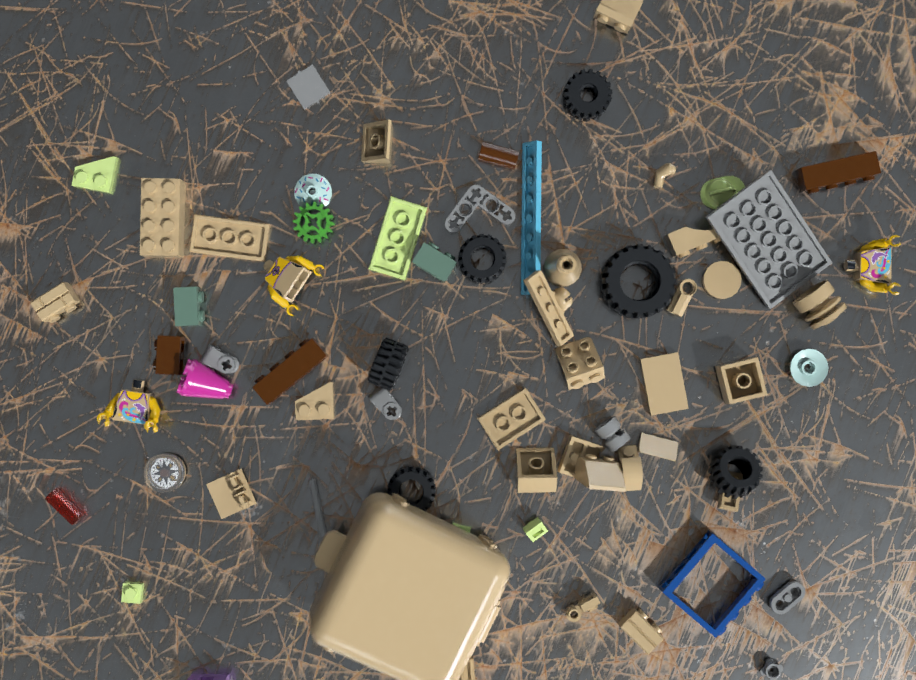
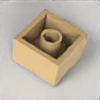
[715,357,767,404]

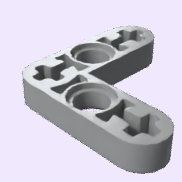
[445,185,515,233]

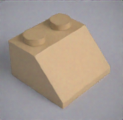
[516,448,557,493]
[575,454,626,492]

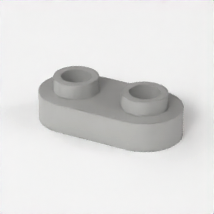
[769,581,805,614]

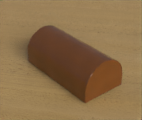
[478,141,520,170]

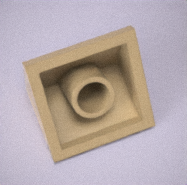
[361,120,393,164]

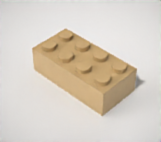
[140,178,186,258]

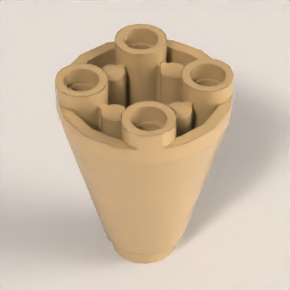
[544,249,582,287]

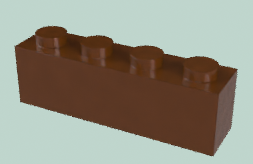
[795,151,881,194]
[252,338,328,405]

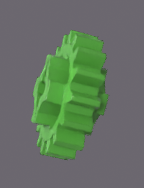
[293,202,335,244]

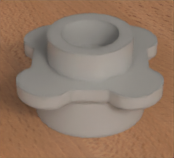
[760,658,783,680]

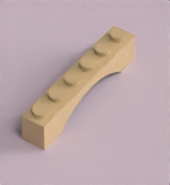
[664,227,721,258]

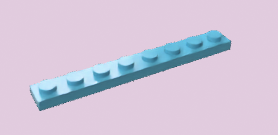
[521,140,542,295]

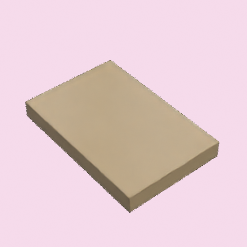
[640,352,689,416]
[477,387,546,450]

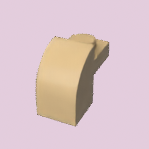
[617,445,643,491]

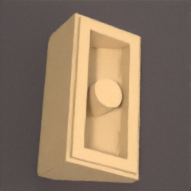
[637,433,678,461]

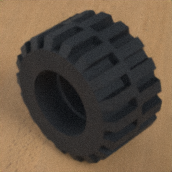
[458,234,507,284]
[368,337,409,391]
[708,445,763,499]
[387,466,436,512]

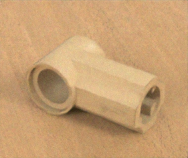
[666,279,697,317]

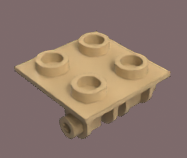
[206,468,257,519]

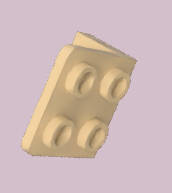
[593,0,643,34]
[555,337,605,390]

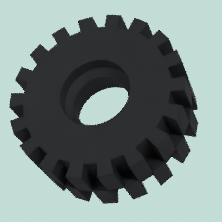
[563,69,612,121]

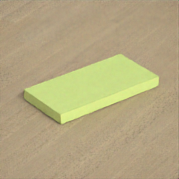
[368,196,427,280]

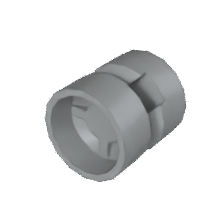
[595,416,631,452]

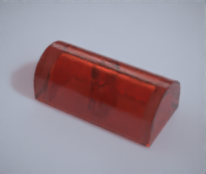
[45,488,86,525]

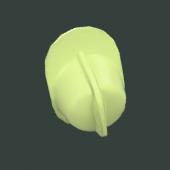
[700,176,745,209]

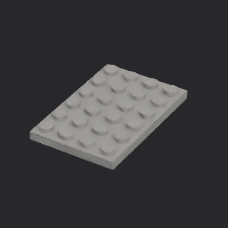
[706,170,832,309]

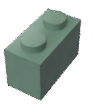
[412,242,457,283]
[173,286,205,327]

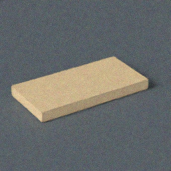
[189,214,271,262]

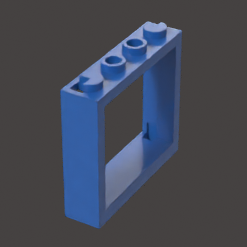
[659,530,766,638]

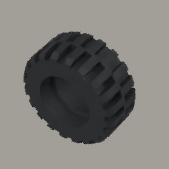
[600,244,677,319]

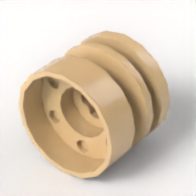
[793,279,847,330]

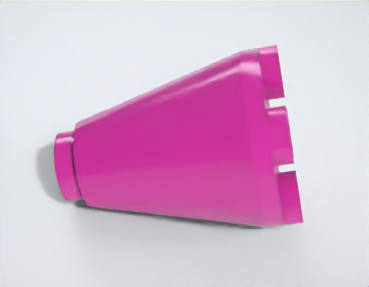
[176,359,233,399]

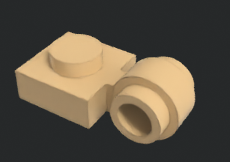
[565,592,601,622]

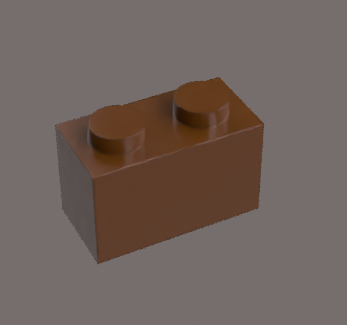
[153,335,185,375]

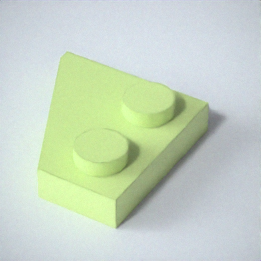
[72,156,118,194]

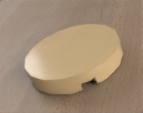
[702,261,742,299]

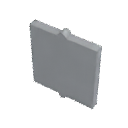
[286,64,330,110]

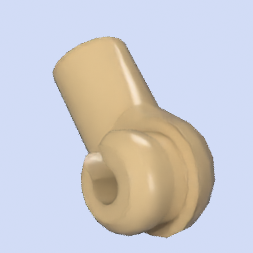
[653,163,676,188]

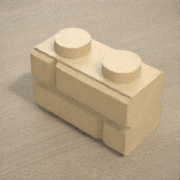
[30,282,80,323]
[618,608,664,655]

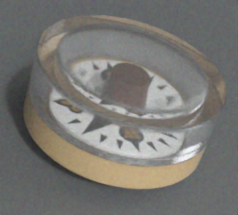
[144,453,186,493]

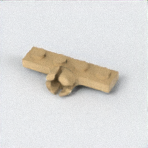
[523,270,574,346]

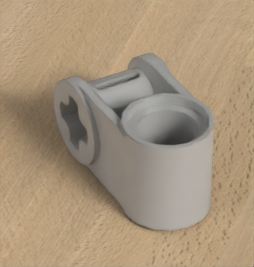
[200,344,240,374]
[368,387,402,420]

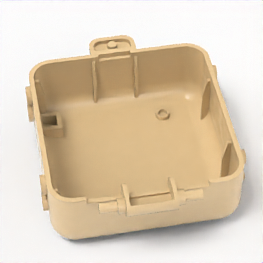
[309,492,510,680]

